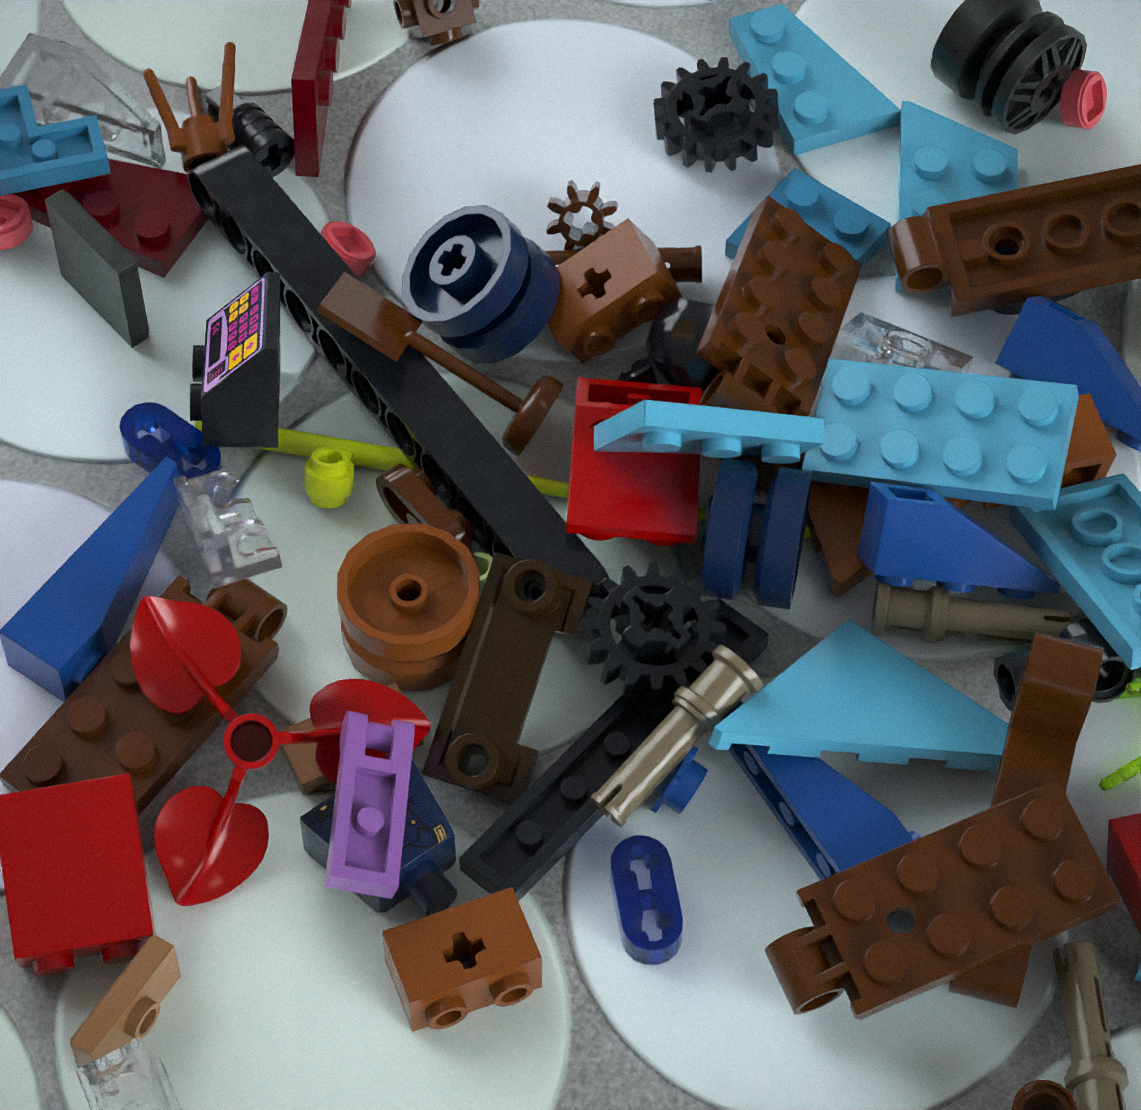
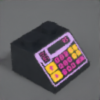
[190,272,281,448]

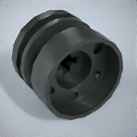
[930,0,1087,134]

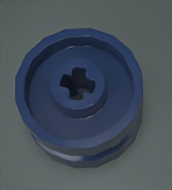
[402,205,560,364]
[701,458,813,610]

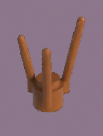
[143,42,236,173]

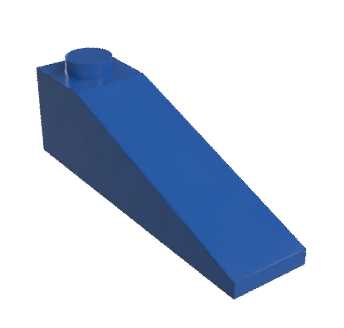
[0,456,183,702]
[723,701,921,917]

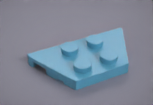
[895,101,1018,291]

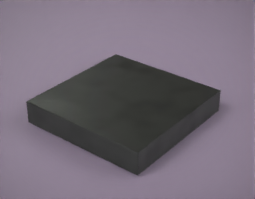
[45,189,149,348]

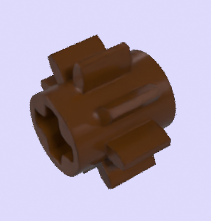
[546,180,618,250]

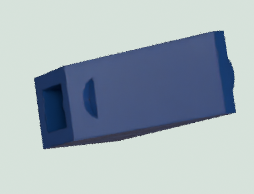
[995,296,1141,452]
[857,482,1060,599]

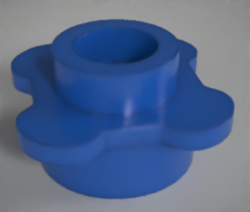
[650,746,708,814]

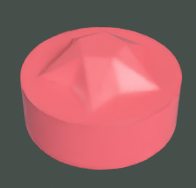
[1060,69,1107,129]
[0,194,33,250]
[320,221,376,278]

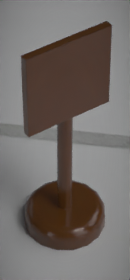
[316,272,564,457]

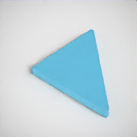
[708,619,1009,772]

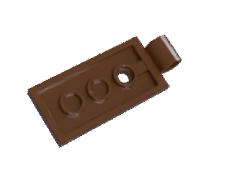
[887,164,1141,317]
[696,195,862,416]
[0,570,288,816]
[764,779,1121,1020]

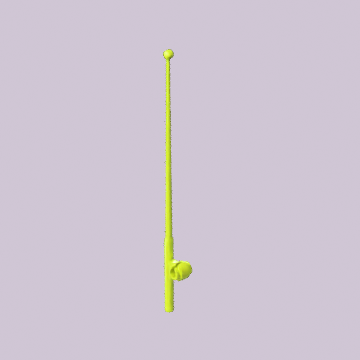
[194,421,810,539]

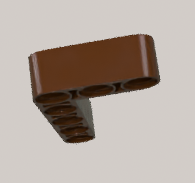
[948,632,1104,1008]

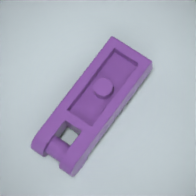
[324,711,415,899]

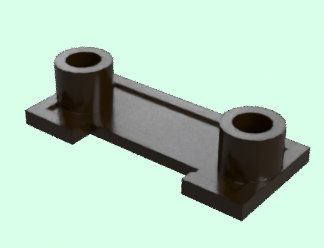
[422,552,594,804]

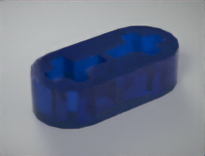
[119,402,224,498]
[610,835,683,965]

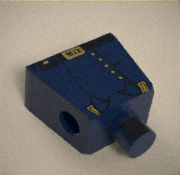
[299,760,458,916]

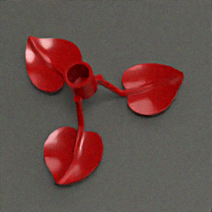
[130,596,431,906]

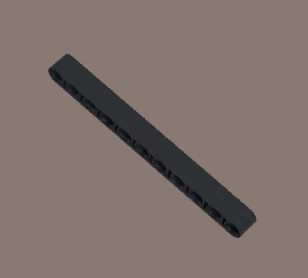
[187,145,610,634]

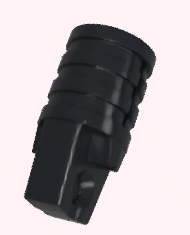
[205,85,295,177]

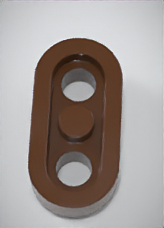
[376,463,475,555]

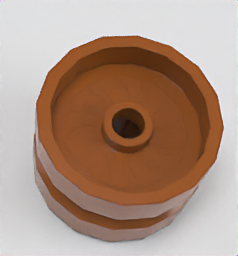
[337,523,480,691]

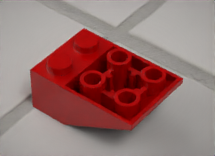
[566,377,702,546]

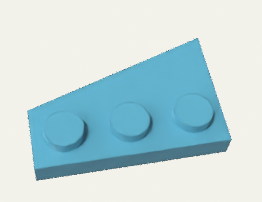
[729,4,901,156]
[594,400,824,464]

